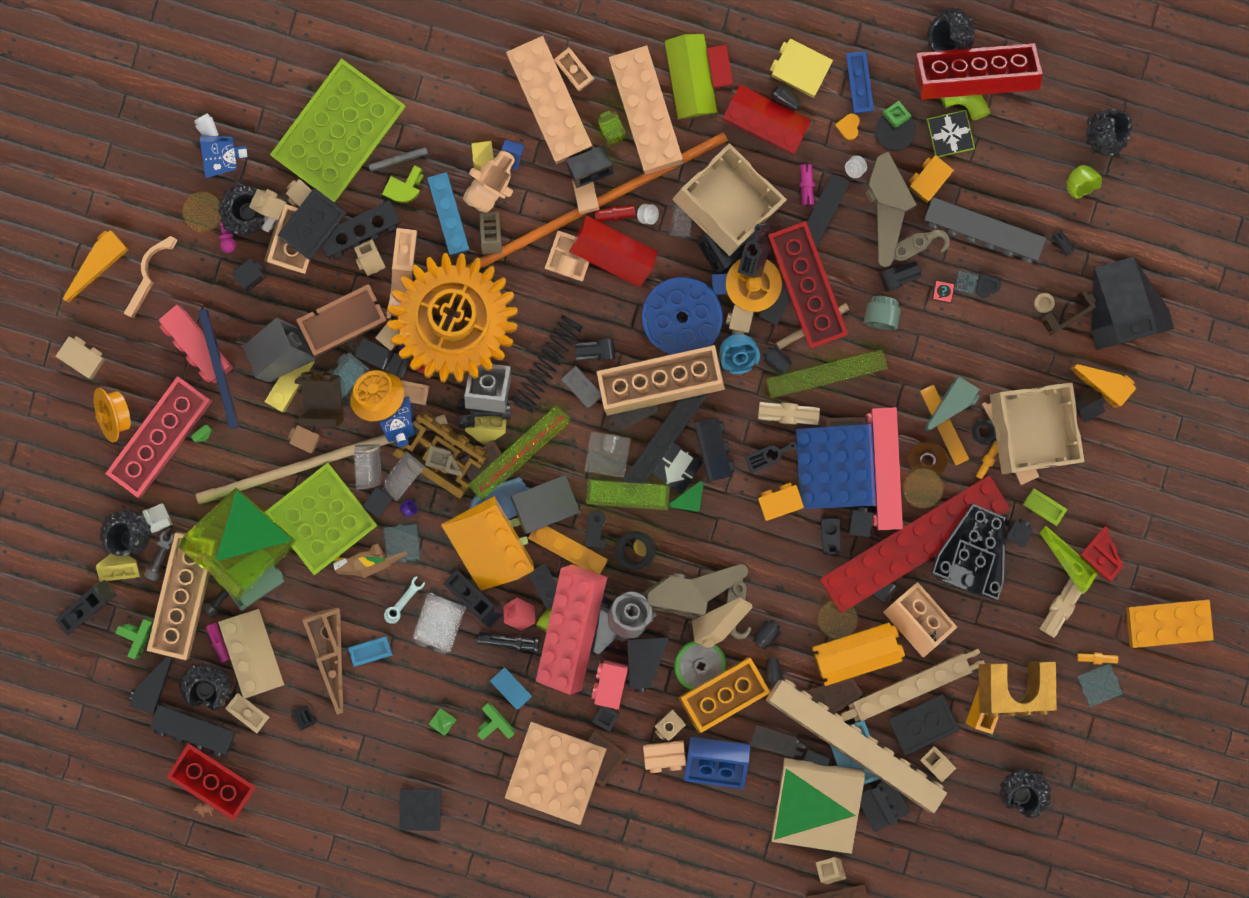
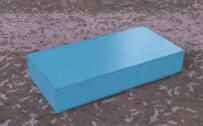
[348,636,393,667]
[490,667,532,710]

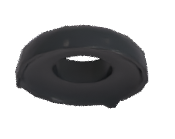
[972,419,996,445]

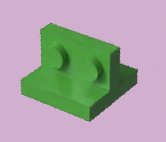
[115,618,154,660]
[477,701,516,741]

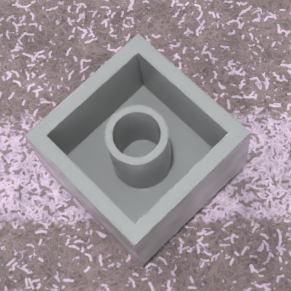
[464,364,511,413]

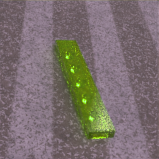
[766,349,888,399]

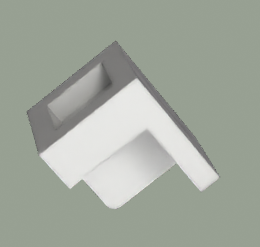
[142,504,173,533]

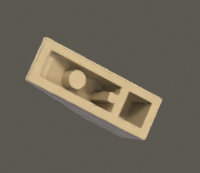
[692,597,752,648]

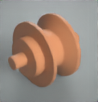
[194,799,215,818]

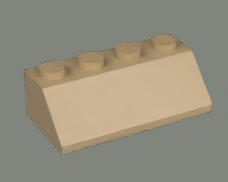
[218,609,284,699]

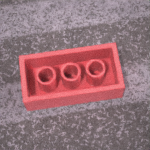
[159,305,233,384]

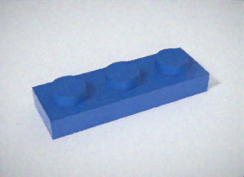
[846,51,874,114]

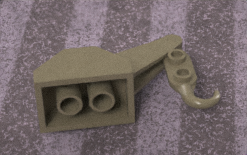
[865,152,950,268]
[641,564,751,639]

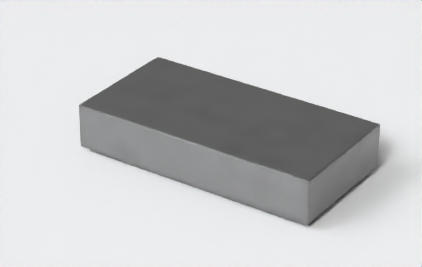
[561,366,602,409]

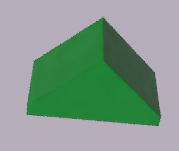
[668,481,703,512]

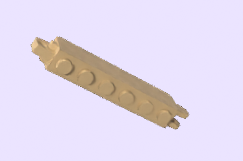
[841,649,985,722]

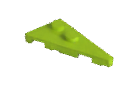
[1040,526,1098,594]

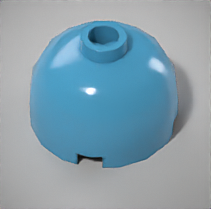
[719,334,760,374]

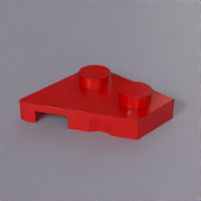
[1079,526,1124,582]

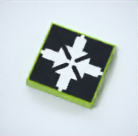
[926,110,975,158]

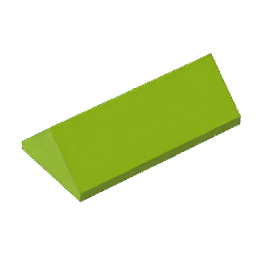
[665,34,717,120]

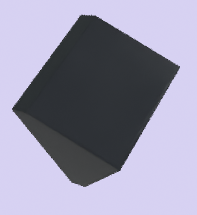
[292,705,316,731]

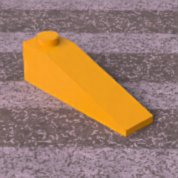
[63,230,129,303]

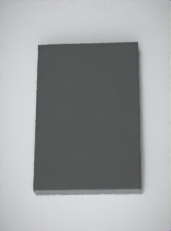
[510,475,580,534]

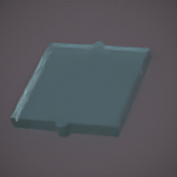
[384,524,421,563]
[1077,663,1123,707]

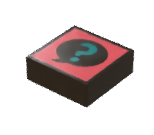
[931,280,955,304]

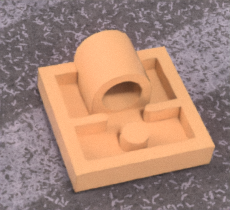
[545,231,590,282]

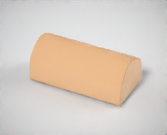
[554,47,594,91]

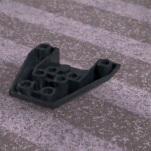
[1091,257,1174,350]
[931,504,1006,600]

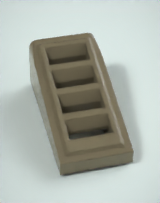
[479,212,502,254]

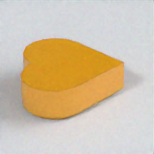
[835,114,860,140]

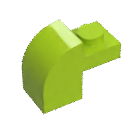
[382,165,424,203]

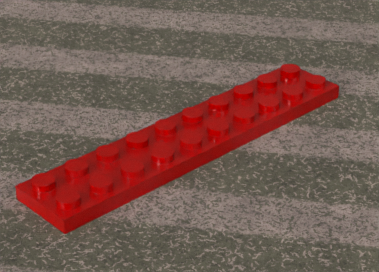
[819,475,1010,614]

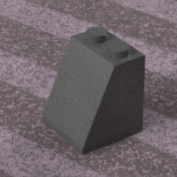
[243,318,315,382]

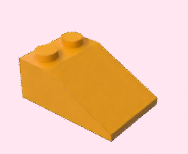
[1069,364,1136,408]

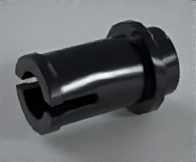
[1051,230,1075,256]

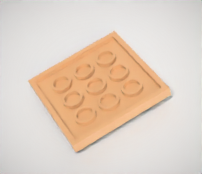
[505,722,607,825]

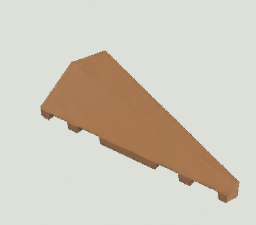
[302,607,343,715]

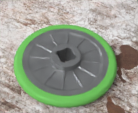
[674,641,726,690]

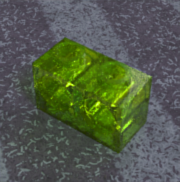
[597,110,626,146]

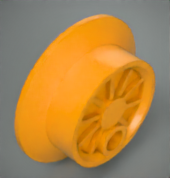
[726,259,782,312]
[350,370,405,421]
[94,388,131,443]

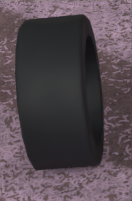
[615,531,655,570]

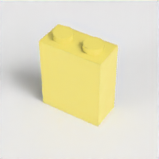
[770,39,833,98]

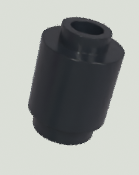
[763,346,793,375]
[753,619,781,650]

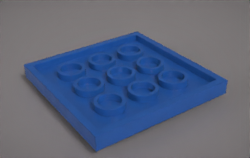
[796,424,876,509]

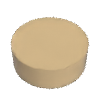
[1034,293,1055,313]

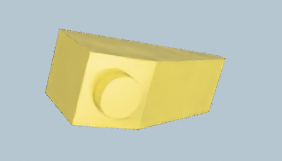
[265,361,315,413]

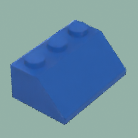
[684,737,750,789]

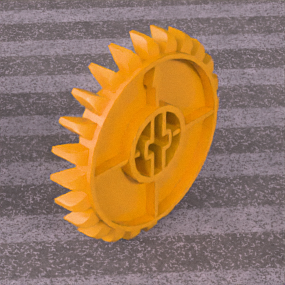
[387,253,518,383]

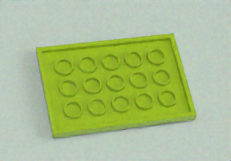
[270,58,406,203]

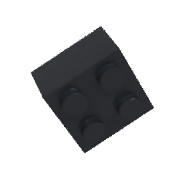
[399,788,442,831]

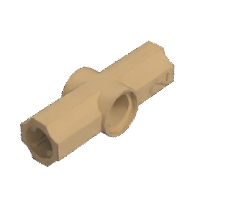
[758,402,820,425]
[1039,578,1082,638]

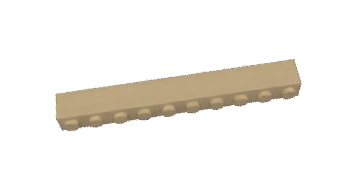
[765,679,947,813]

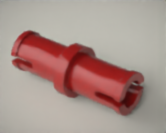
[594,204,635,222]

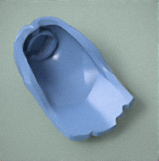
[470,477,529,520]

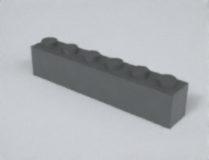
[923,197,1046,264]

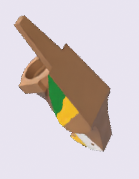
[333,544,408,578]

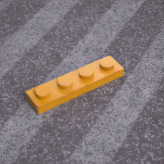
[528,526,608,574]

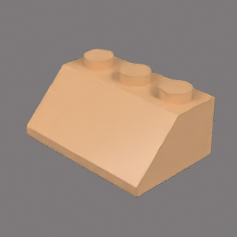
[264,204,309,274]
[883,582,957,657]

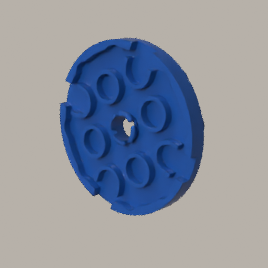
[642,276,723,355]

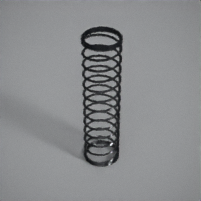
[511,314,583,413]

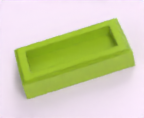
[1022,488,1068,526]

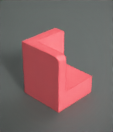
[503,598,535,631]

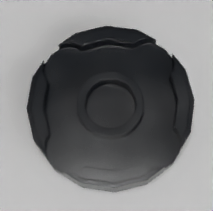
[876,115,916,151]

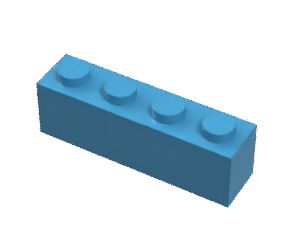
[427,172,470,257]

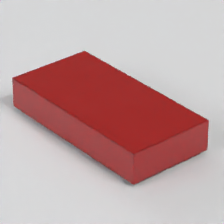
[707,45,733,88]

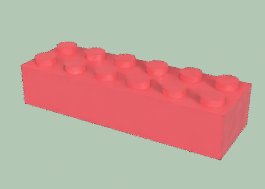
[105,376,213,498]
[866,407,903,530]
[536,564,607,695]
[591,659,628,710]

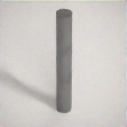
[368,147,428,172]

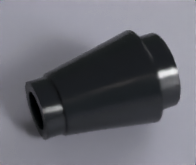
[770,83,801,111]
[765,659,785,689]

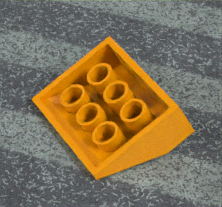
[441,496,534,591]

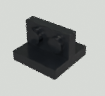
[860,781,910,832]

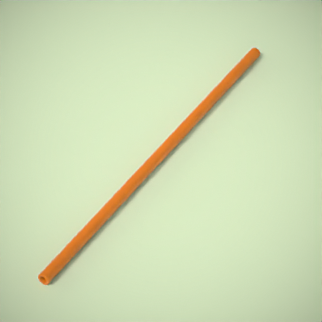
[466,132,728,269]

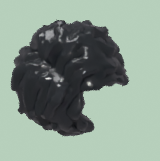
[927,7,975,51]
[1086,109,1132,157]
[218,185,265,237]
[100,509,151,556]
[179,663,232,711]
[1000,768,1051,818]

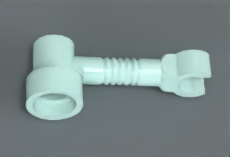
[384,576,425,624]

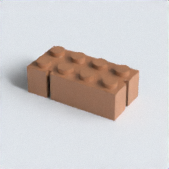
[296,284,388,357]

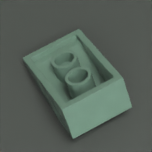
[923,376,980,432]

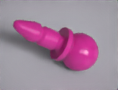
[219,216,236,253]

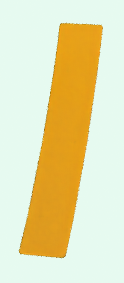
[920,385,969,465]

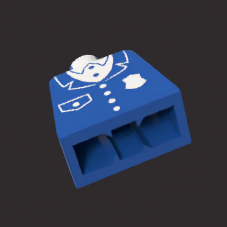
[200,135,248,178]
[378,397,415,447]

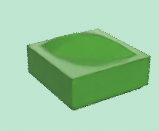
[883,101,911,129]
[191,424,213,443]
[429,708,457,736]

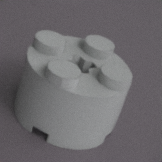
[607,592,652,638]

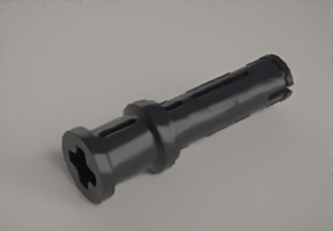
[478,632,539,654]

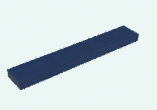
[198,309,240,429]

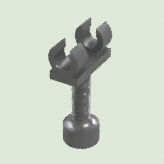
[144,528,178,581]

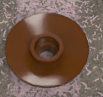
[908,442,948,477]

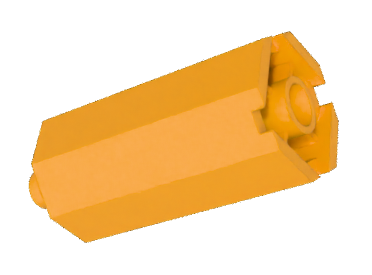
[812,622,905,686]

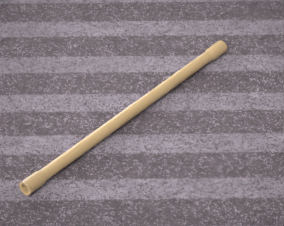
[196,414,448,505]

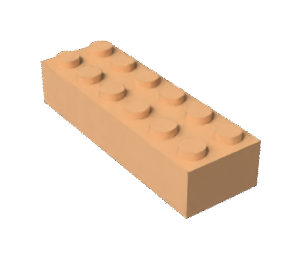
[506,36,592,164]
[609,46,683,175]
[597,345,725,416]
[147,532,218,660]

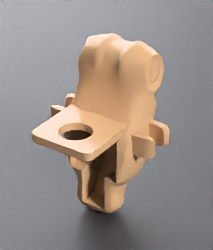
[463,151,515,213]

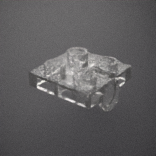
[585,432,631,478]

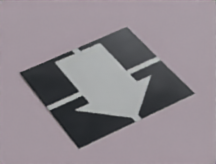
[652,442,703,494]

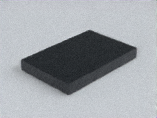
[277,188,346,260]
[888,694,959,756]

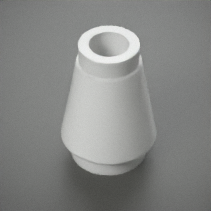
[194,113,219,136]

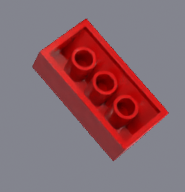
[722,85,812,156]

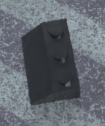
[694,418,735,482]

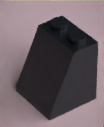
[627,637,668,692]

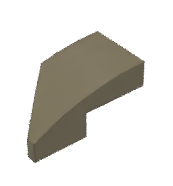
[425,445,462,476]

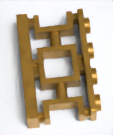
[393,412,489,499]

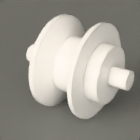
[845,156,867,178]
[637,204,659,224]

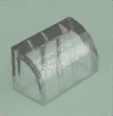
[670,196,692,239]
[354,444,381,489]
[384,451,425,501]

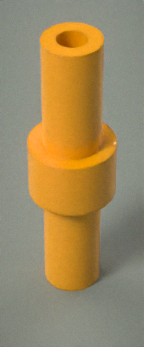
[976,441,998,479]
[1077,652,1118,665]

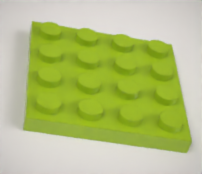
[265,463,378,575]

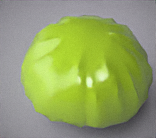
[1066,165,1102,199]

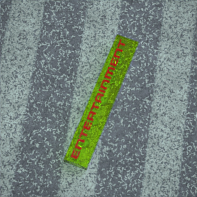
[468,405,571,501]

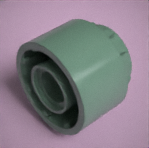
[863,296,901,330]

